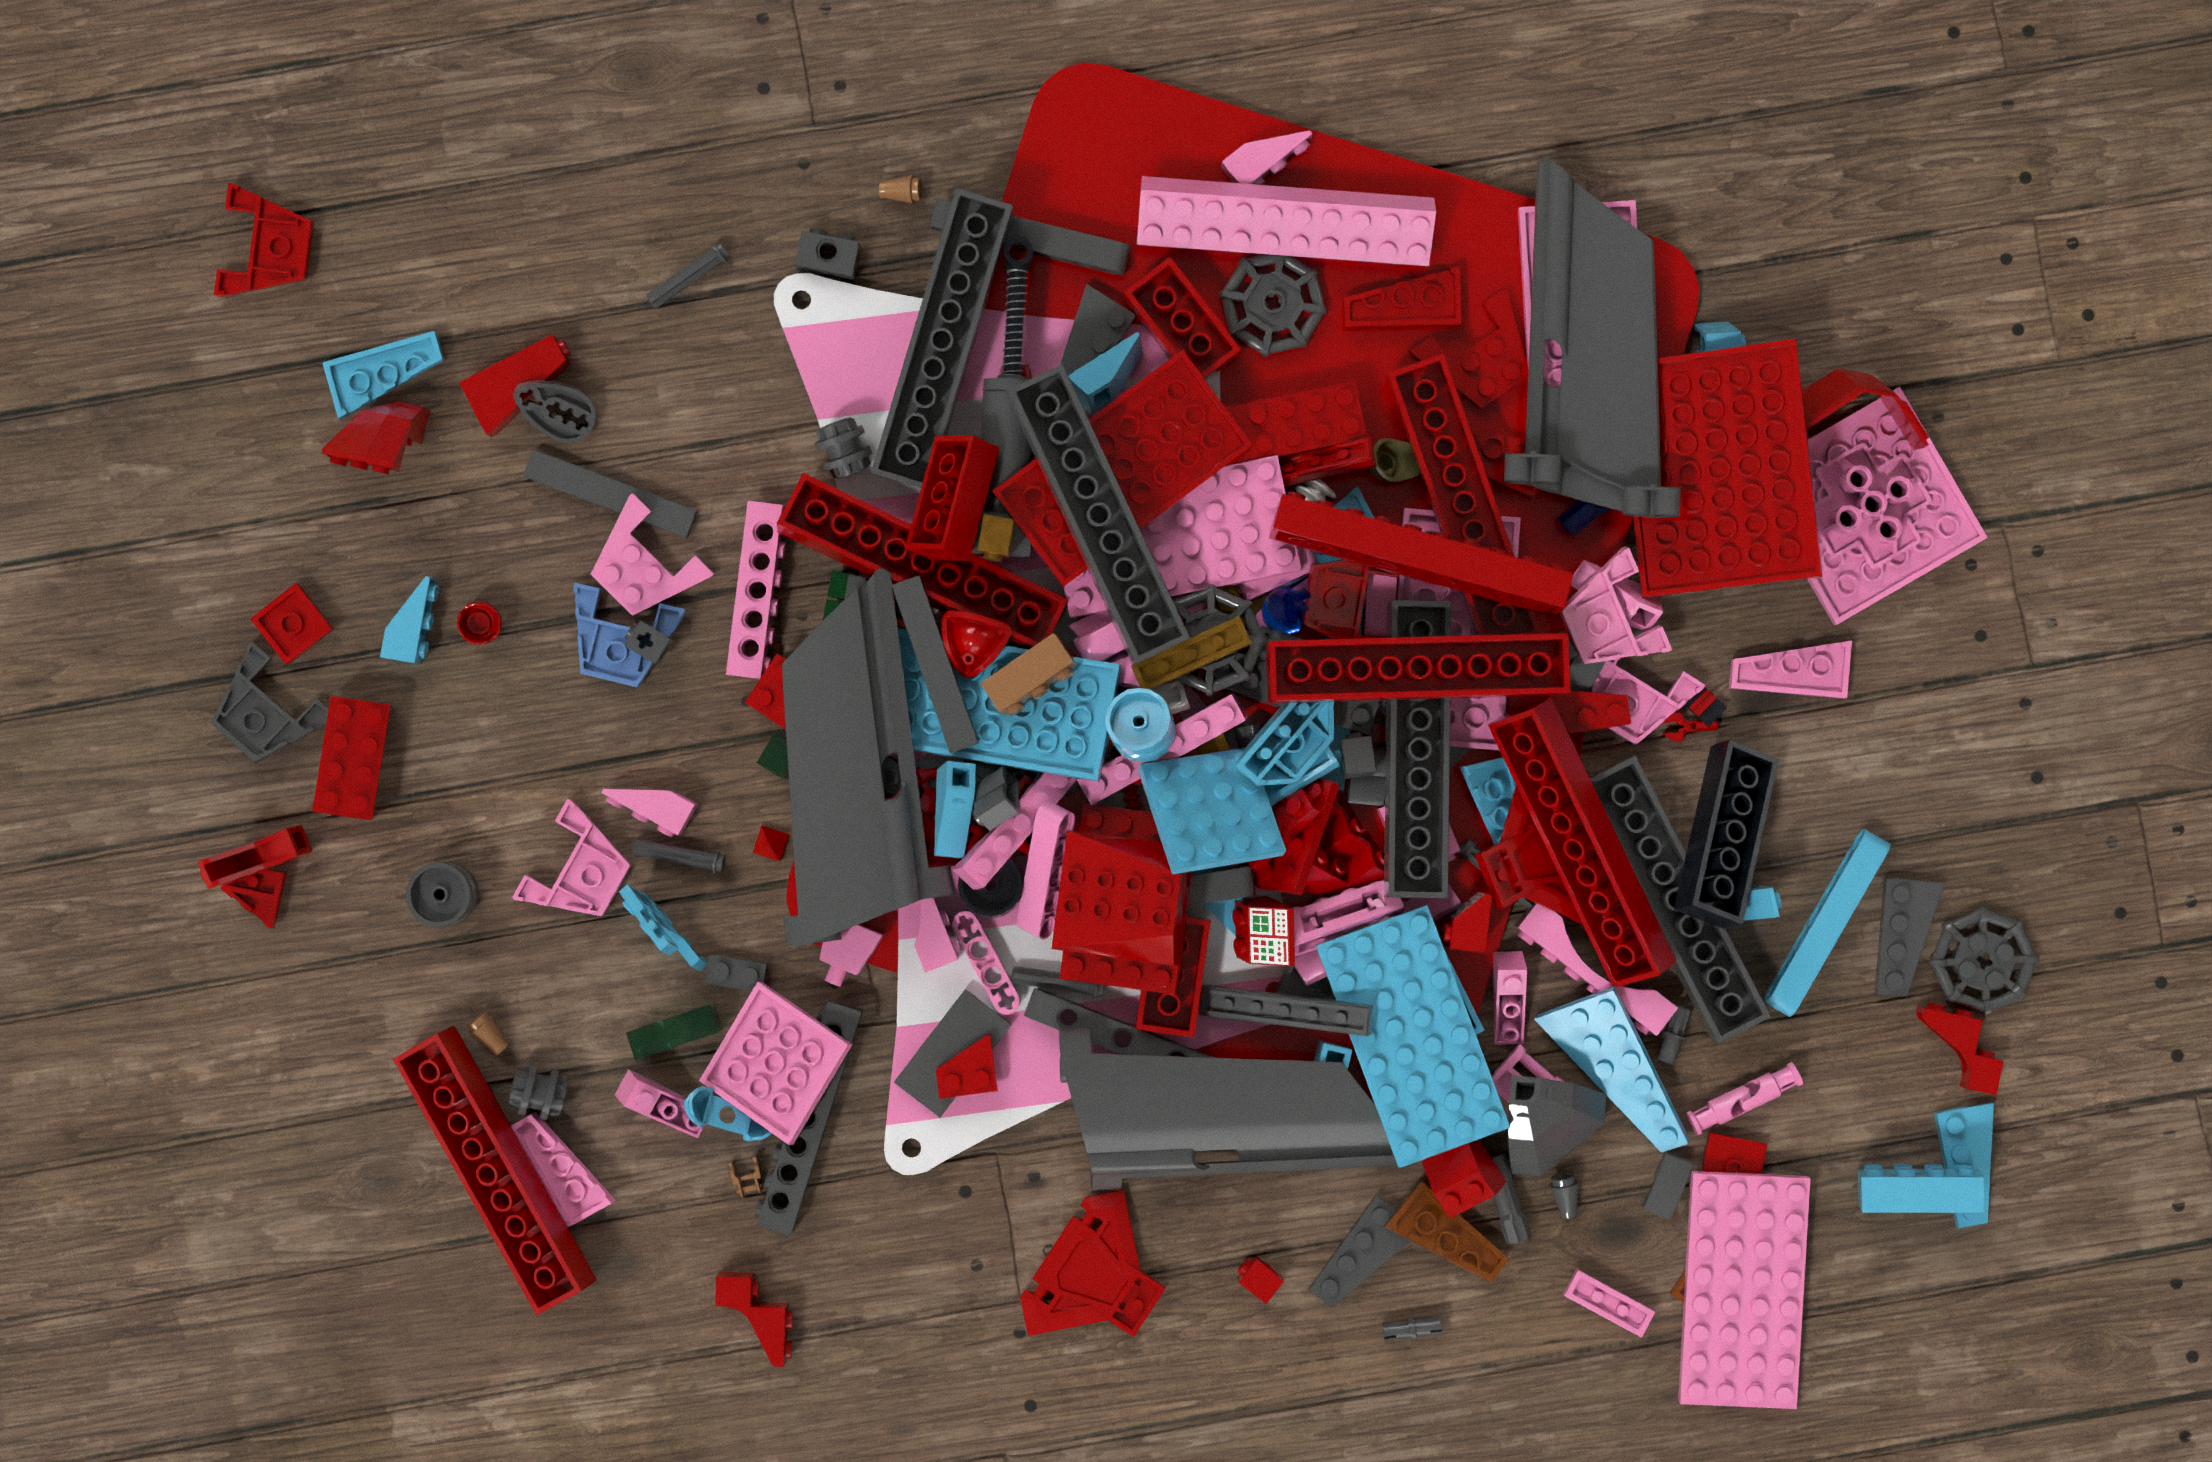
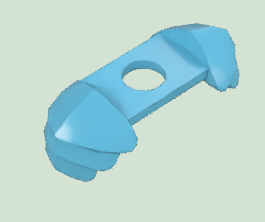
[684,1086,771,1141]

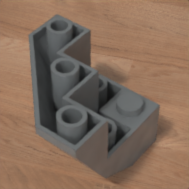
[1508,1075,1607,1177]

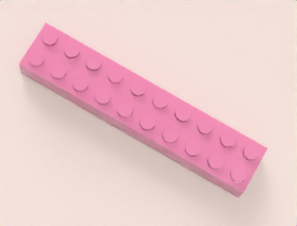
[1137,176,1436,266]

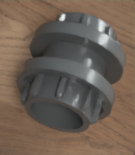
[815,417,873,479]
[508,1064,568,1120]

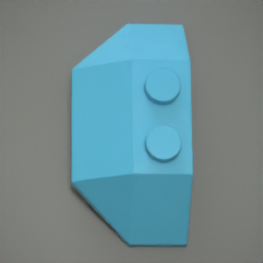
[1235,702,1334,786]

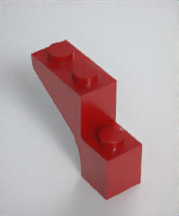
[197,825,313,890]
[1916,1002,2004,1095]
[715,1272,793,1367]

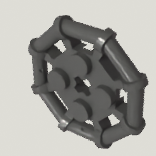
[1218,254,1328,357]
[1172,585,1267,696]
[1929,906,2039,1016]

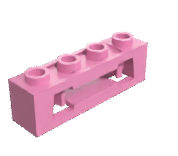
[1292,880,1404,956]

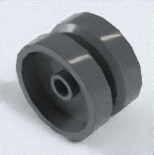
[406,862,479,927]

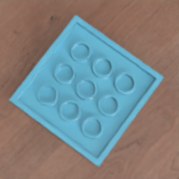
[1138,748,1286,875]

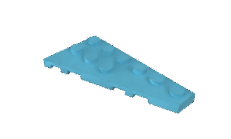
[1534,986,1690,1153]

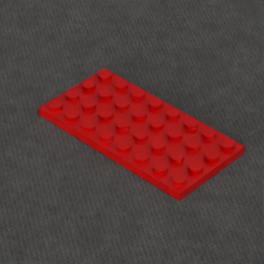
[992,349,1253,587]

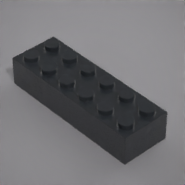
[1674,739,1779,929]

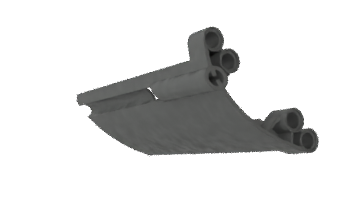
[1504,158,1681,518]
[782,568,954,947]
[1059,1027,1416,1190]

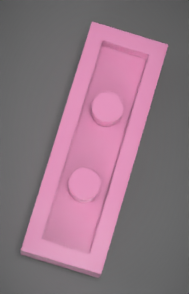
[1563,1268,1655,1338]

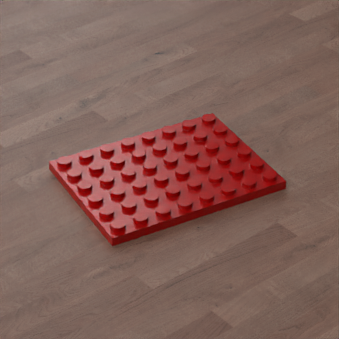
[1633,338,1823,598]

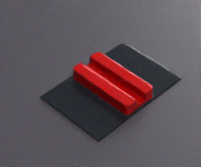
[1685,687,1727,727]

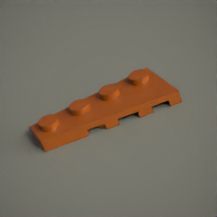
[1383,1182,1509,1282]

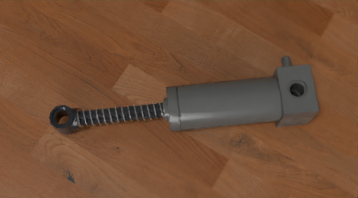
[972,236,1035,559]

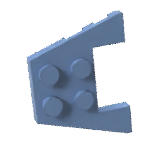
[573,582,686,688]

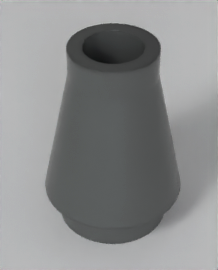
[1549,1172,1579,1218]

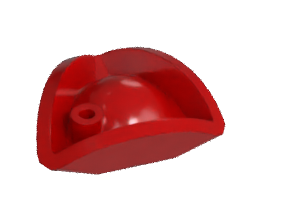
[942,610,1012,678]

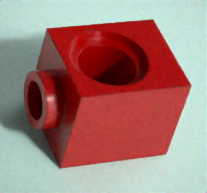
[1237,1255,1284,1304]

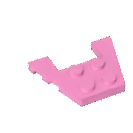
[591,493,714,616]
[1560,546,1672,664]
[1590,659,1705,745]
[512,798,632,916]

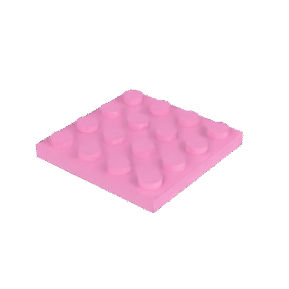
[699,982,853,1145]

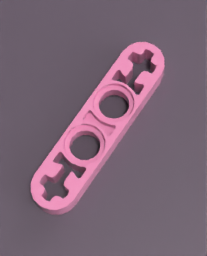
[952,910,1020,1015]

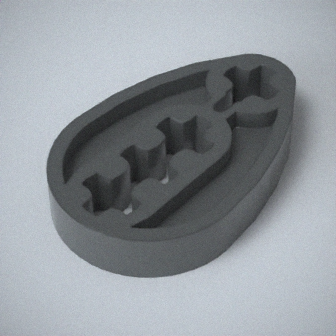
[513,380,596,443]

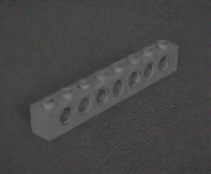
[755,999,864,1236]

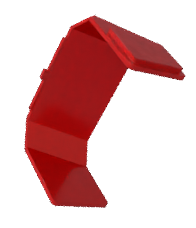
[1802,368,1929,450]

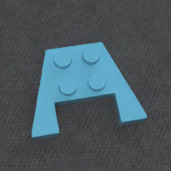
[619,884,708,971]

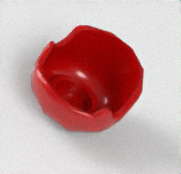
[457,601,502,645]

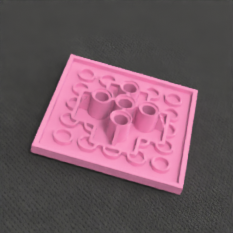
[1807,387,1988,625]

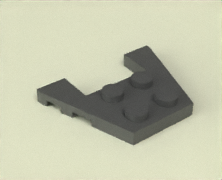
[211,641,328,764]

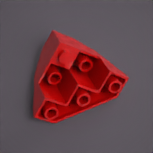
[321,401,430,475]
[1303,778,1384,895]

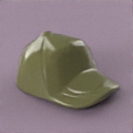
[1367,438,1420,483]

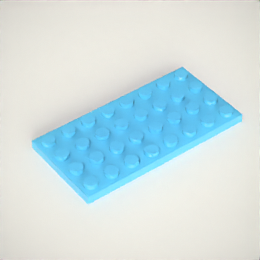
[898,628,1122,782]
[1316,904,1510,1168]

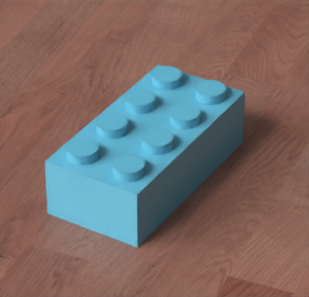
[1857,1164,1985,1213]

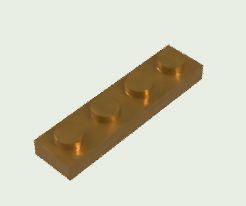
[1131,616,1252,690]

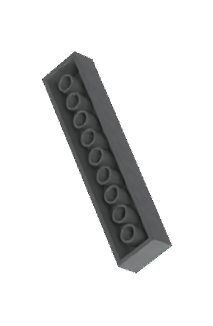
[871,188,1015,488]
[1006,364,1190,664]
[1384,600,1451,898]
[1589,755,1771,1044]

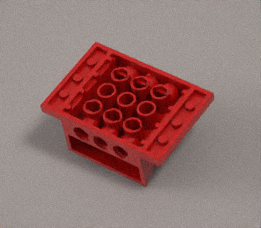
[1051,803,1193,995]

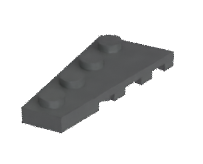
[1875,878,1945,997]
[1308,1194,1410,1308]

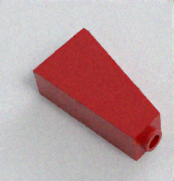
[459,334,571,438]

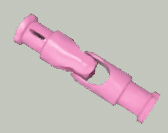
[1686,1062,1803,1135]

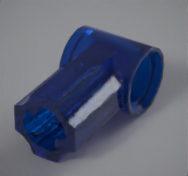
[1557,500,1610,538]

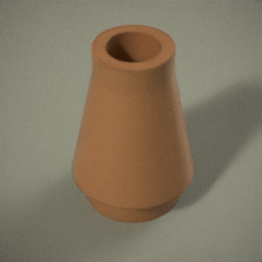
[879,175,923,204]
[466,1012,509,1056]

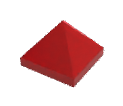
[753,825,789,862]

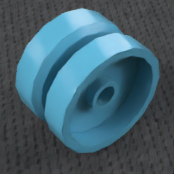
[1105,688,1176,763]

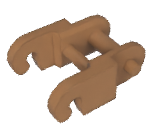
[729,1155,764,1198]

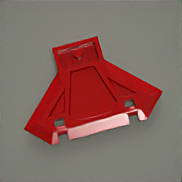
[1475,786,1583,925]
[1020,1189,1166,1338]

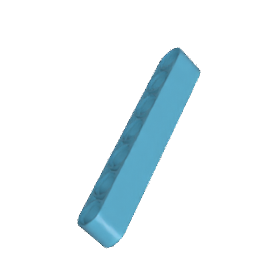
[1764,829,1890,1017]

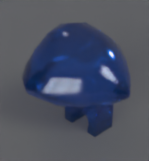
[1262,586,1311,634]

